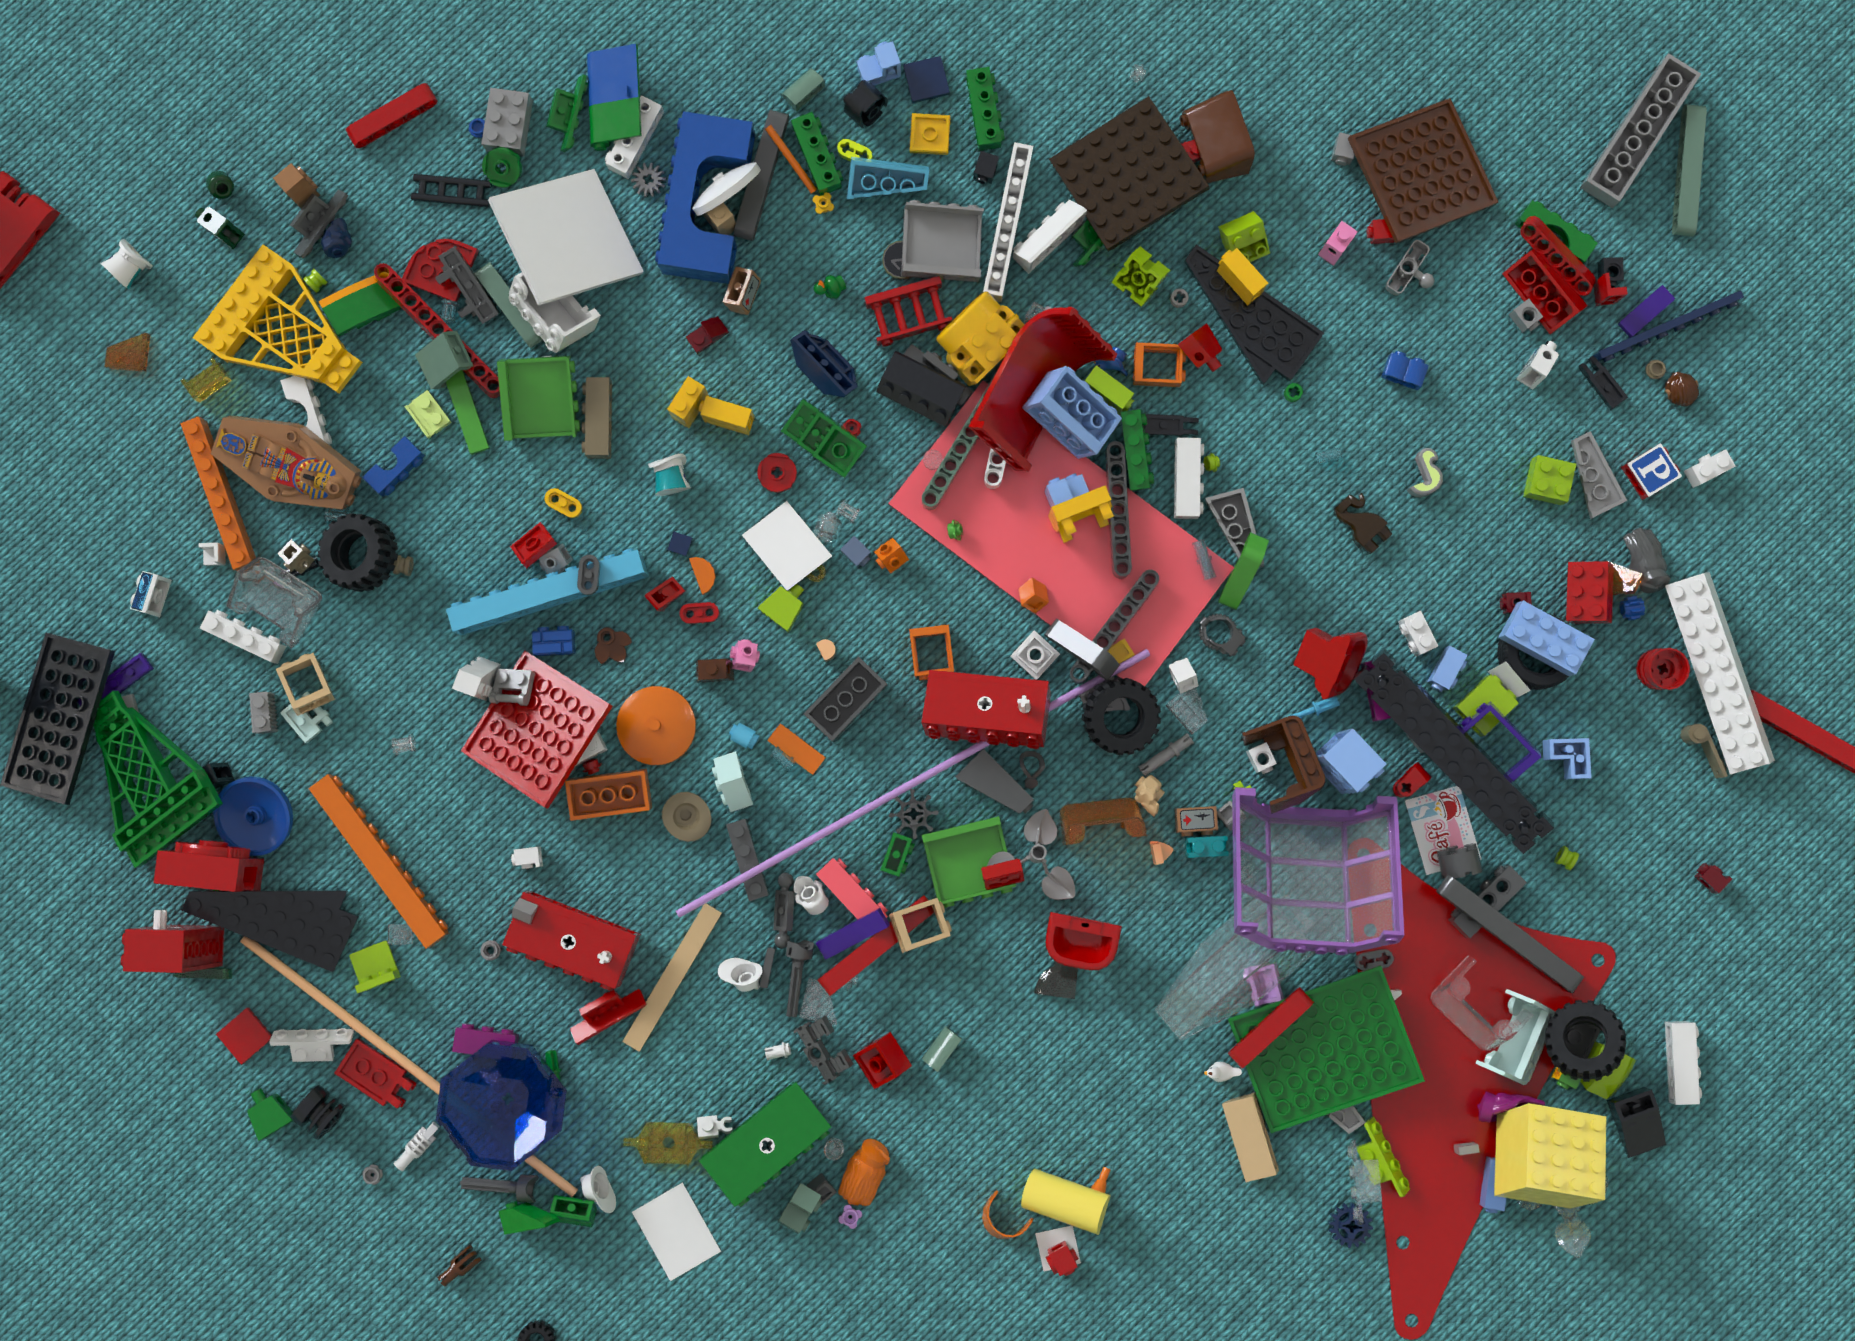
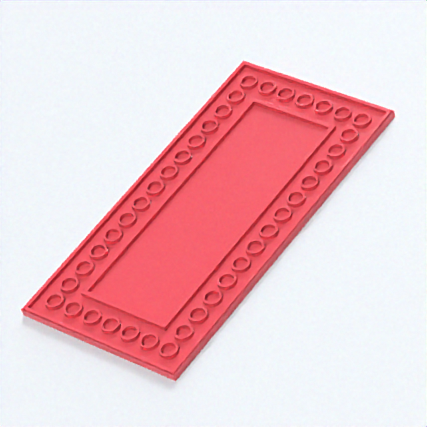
[888,380,1234,686]

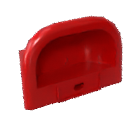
[1293,627,1368,699]
[1046,912,1122,970]

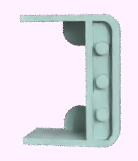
[1475,989,1555,1085]

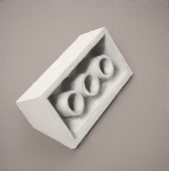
[1012,200,1087,274]

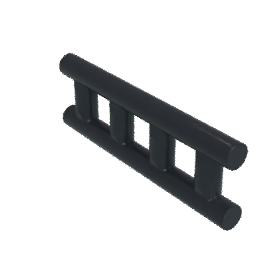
[411,174,492,207]

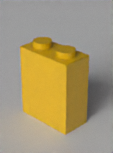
[1217,248,1268,305]
[667,376,709,429]
[699,396,755,435]

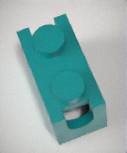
[1185,836,1229,858]

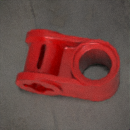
[1392,762,1432,798]

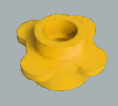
[813,193,834,214]

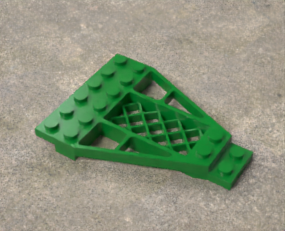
[93,691,223,868]

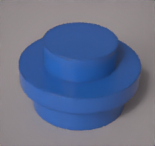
[469,118,485,138]

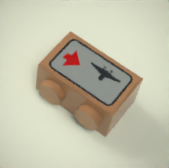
[723,267,761,315]
[1174,806,1218,836]

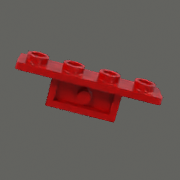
[570,989,647,1045]

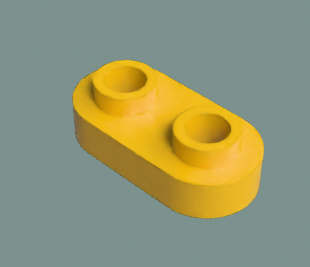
[544,488,583,518]

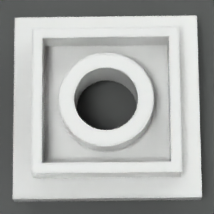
[1010,630,1060,680]

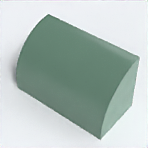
[781,68,825,112]
[922,1026,962,1072]

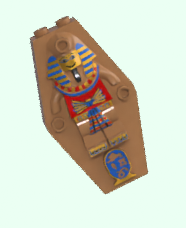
[211,416,361,509]

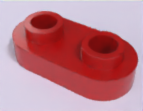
[679,602,720,624]

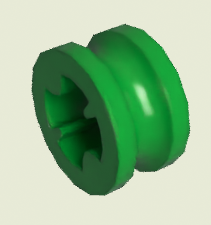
[1284,383,1303,402]

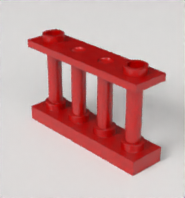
[864,276,953,347]

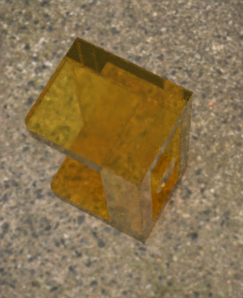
[180,358,232,403]

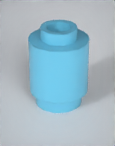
[729,723,759,749]

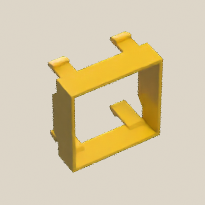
[1048,485,1114,543]

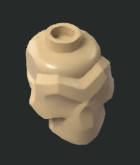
[1135,775,1165,817]

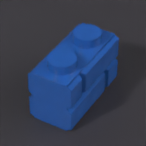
[532,626,576,657]

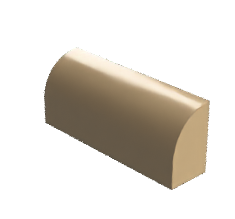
[1222,1093,1279,1182]

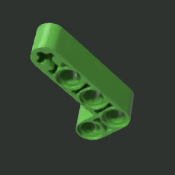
[1218,532,1269,610]

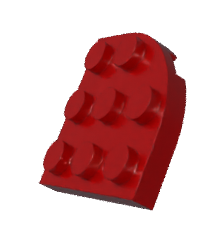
[402,239,479,304]

